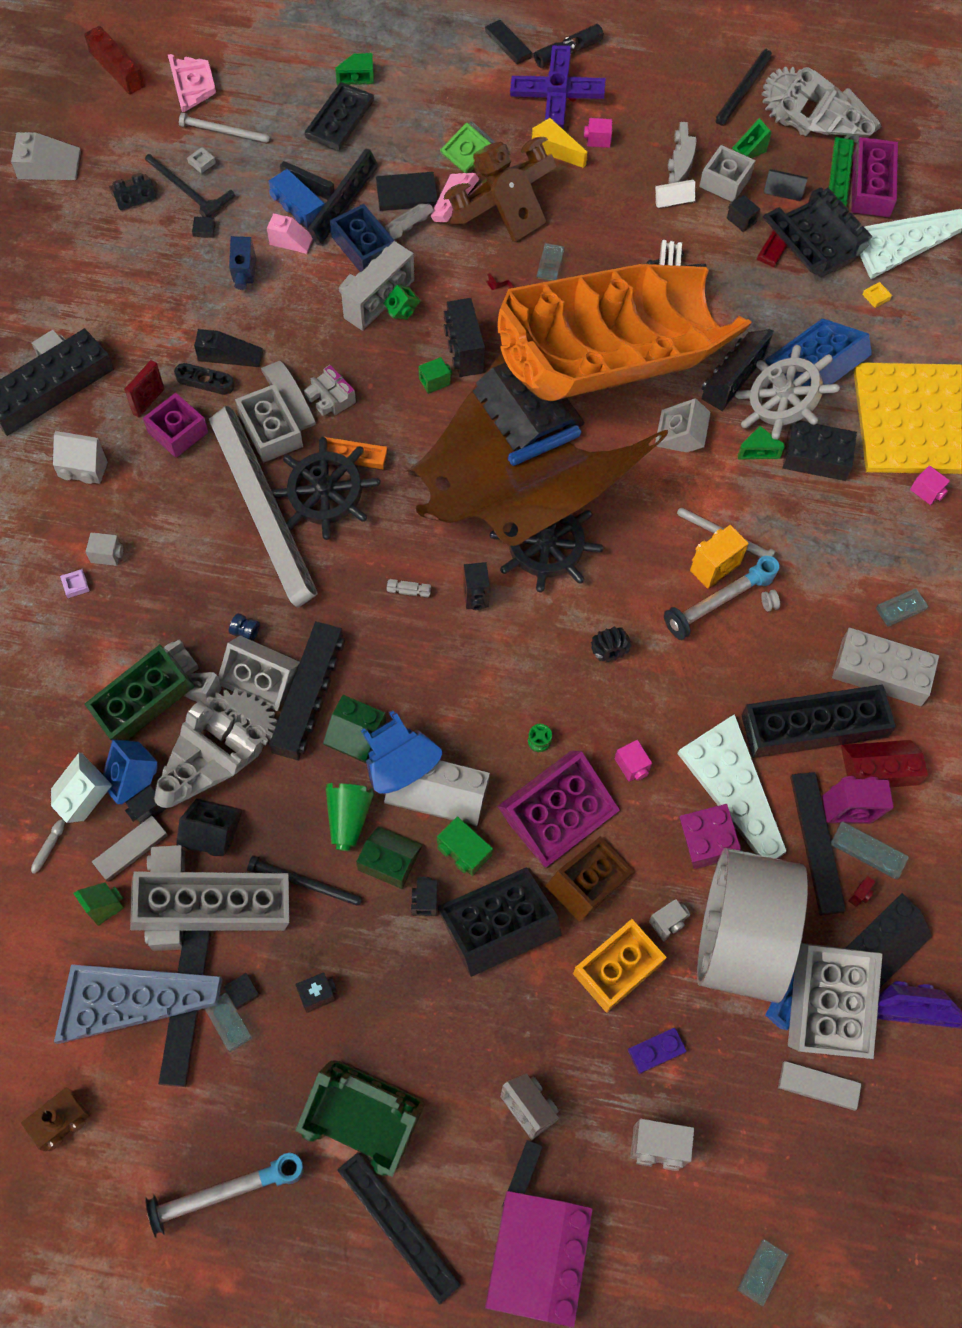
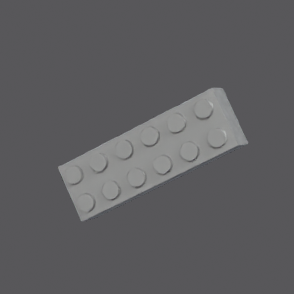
[130,872,289,931]

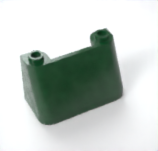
[295,1060,425,1177]

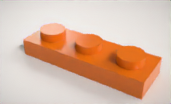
[325,437,388,469]

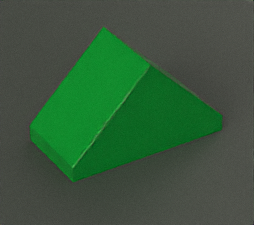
[732,118,772,159]
[737,426,784,460]

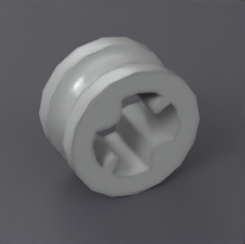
[761,590,780,612]

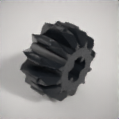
[591,626,631,662]

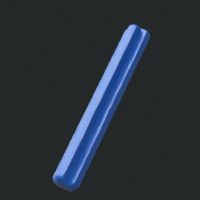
[508,425,581,466]

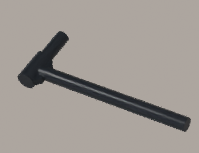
[145,154,235,217]

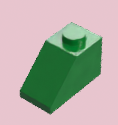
[335,53,374,85]
[73,882,124,926]

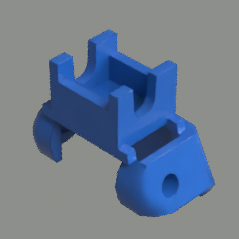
[360,710,442,793]

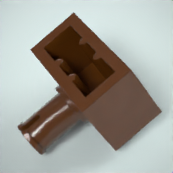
[21,1087,90,1152]

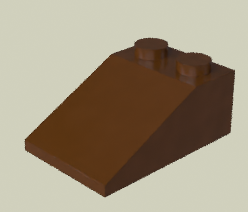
[545,836,634,922]

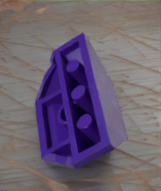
[877,982,962,1029]

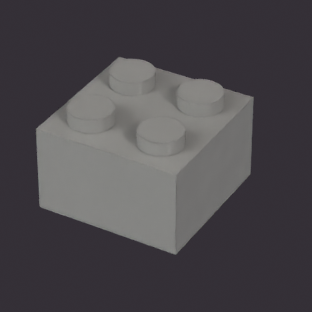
[699,145,755,202]
[630,1119,694,1171]

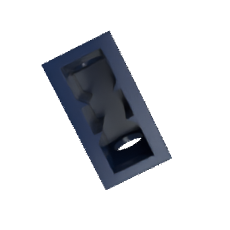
[229,236,256,290]

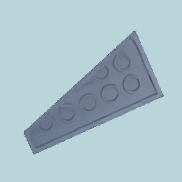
[54,965,222,1044]

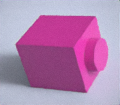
[584,118,612,148]
[910,465,950,505]
[614,740,652,782]

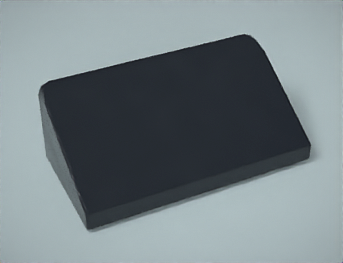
[764,169,808,201]

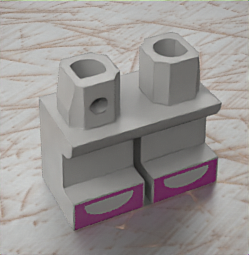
[304,365,356,416]

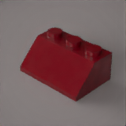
[841,740,928,788]

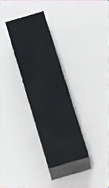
[502,1140,542,1207]

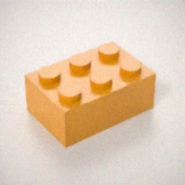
[573,919,667,1013]

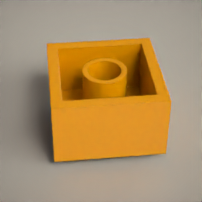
[690,525,749,589]

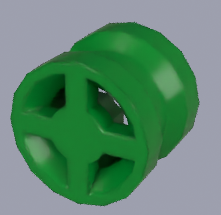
[528,724,552,752]

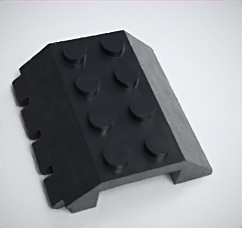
[763,187,872,277]
[473,362,585,451]

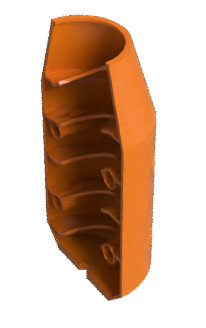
[498,264,752,401]

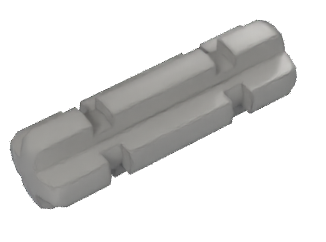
[387,579,431,598]

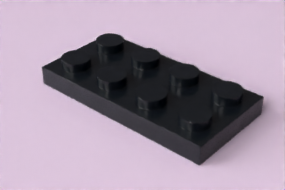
[304,82,374,151]

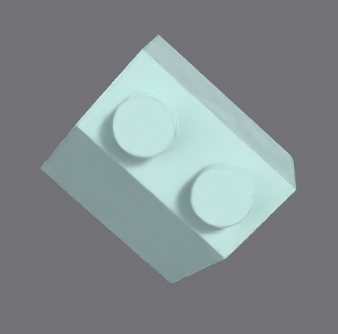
[51,753,112,823]

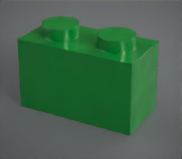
[437,816,493,876]

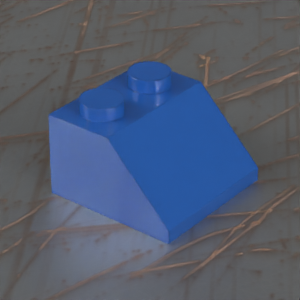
[103,740,157,804]

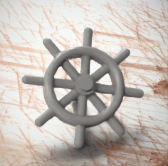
[735,345,840,440]

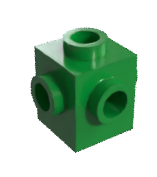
[383,284,420,320]

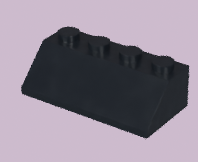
[701,329,774,411]
[846,893,932,989]

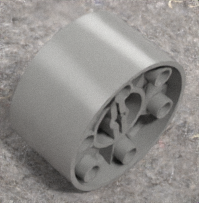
[697,848,808,1003]

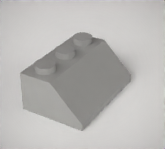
[218,636,300,711]

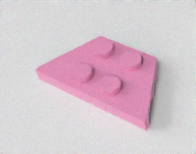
[168,54,216,112]

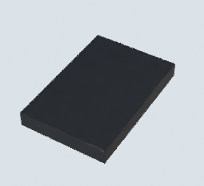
[376,172,438,211]

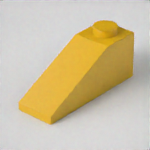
[532,118,587,168]

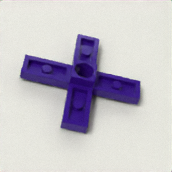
[510,45,606,130]

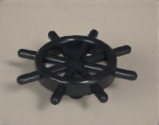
[271,437,381,540]
[489,510,604,593]

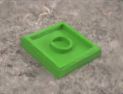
[440,122,491,173]

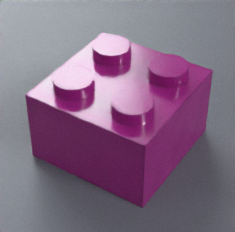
[143,393,208,458]
[823,776,894,824]
[679,804,741,869]

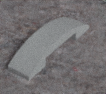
[261,361,316,431]

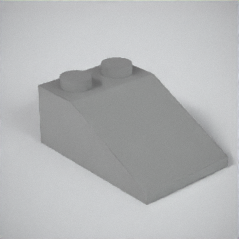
[11,132,81,180]
[500,1074,559,1140]

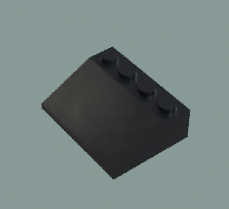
[438,867,562,977]

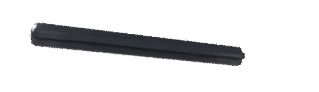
[715,49,772,125]

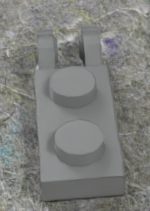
[384,204,434,239]

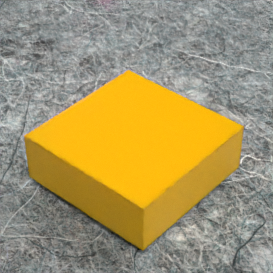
[862,282,892,308]

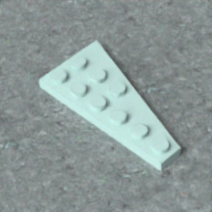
[856,209,962,279]
[677,715,786,859]

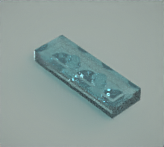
[831,822,909,880]

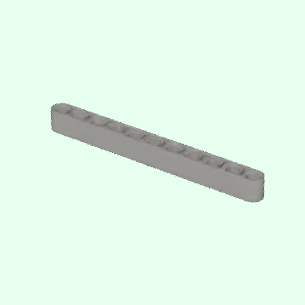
[209,405,317,608]

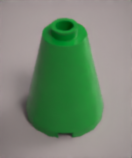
[325,783,374,851]

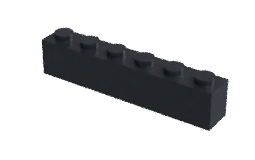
[269,621,345,761]

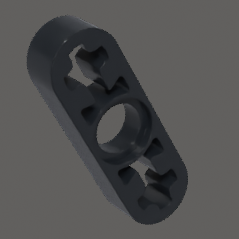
[174,363,234,395]

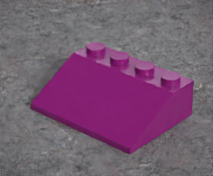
[497,751,620,868]
[485,1191,592,1327]

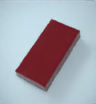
[756,230,787,267]

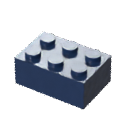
[330,204,396,272]

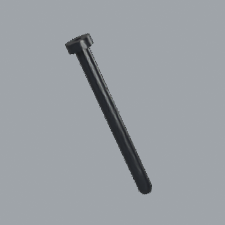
[247,855,362,906]

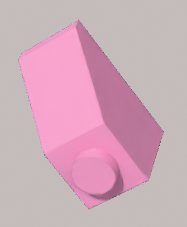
[267,213,313,254]

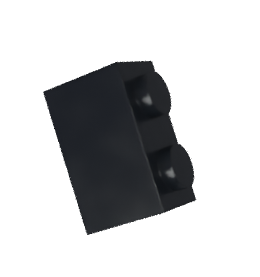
[176,799,242,856]

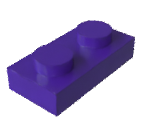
[628,1028,687,1074]

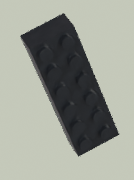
[0,328,114,436]
[741,684,896,758]

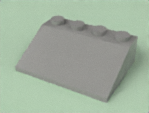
[788,943,882,1059]

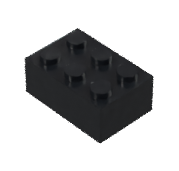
[443,298,485,377]
[782,420,857,481]

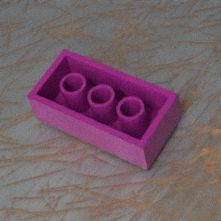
[851,137,898,217]

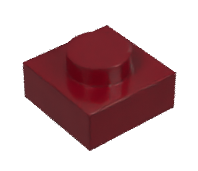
[848,876,876,907]

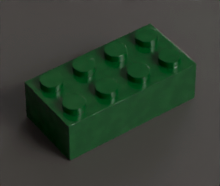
[84,644,195,741]

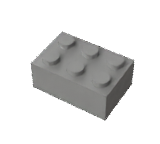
[235,384,303,463]

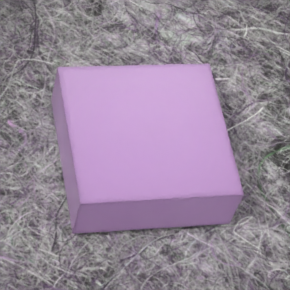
[60,569,90,598]

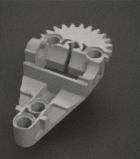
[762,67,875,143]
[154,690,277,808]

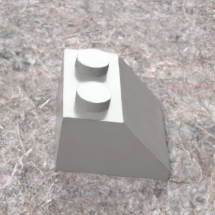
[655,398,711,452]
[53,431,108,484]

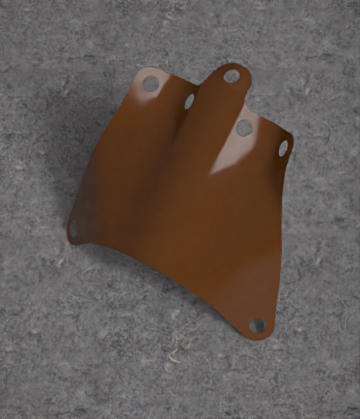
[403,352,668,546]

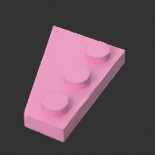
[430,173,479,222]

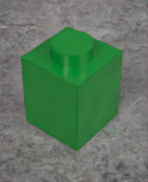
[418,357,452,394]

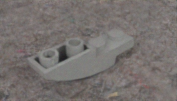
[668,122,696,184]

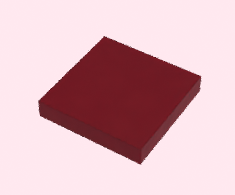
[124,360,165,418]

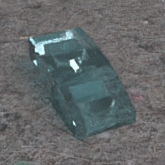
[537,243,564,281]

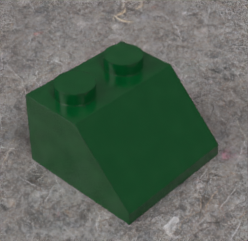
[323,695,387,763]
[356,826,422,889]

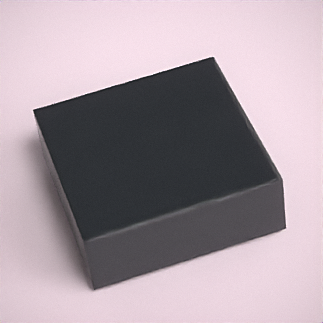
[192,217,215,238]
[224,973,259,1010]

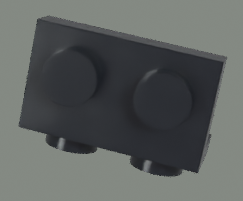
[109,173,156,210]

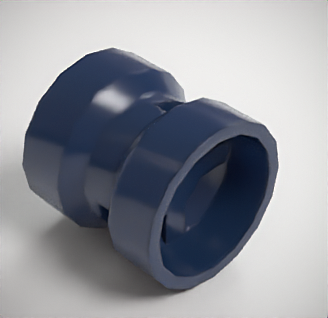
[229,613,260,641]

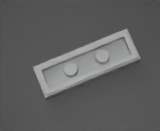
[92,816,168,882]
[778,1061,861,1111]

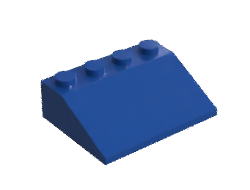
[765,318,872,386]

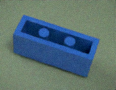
[269,169,324,228]

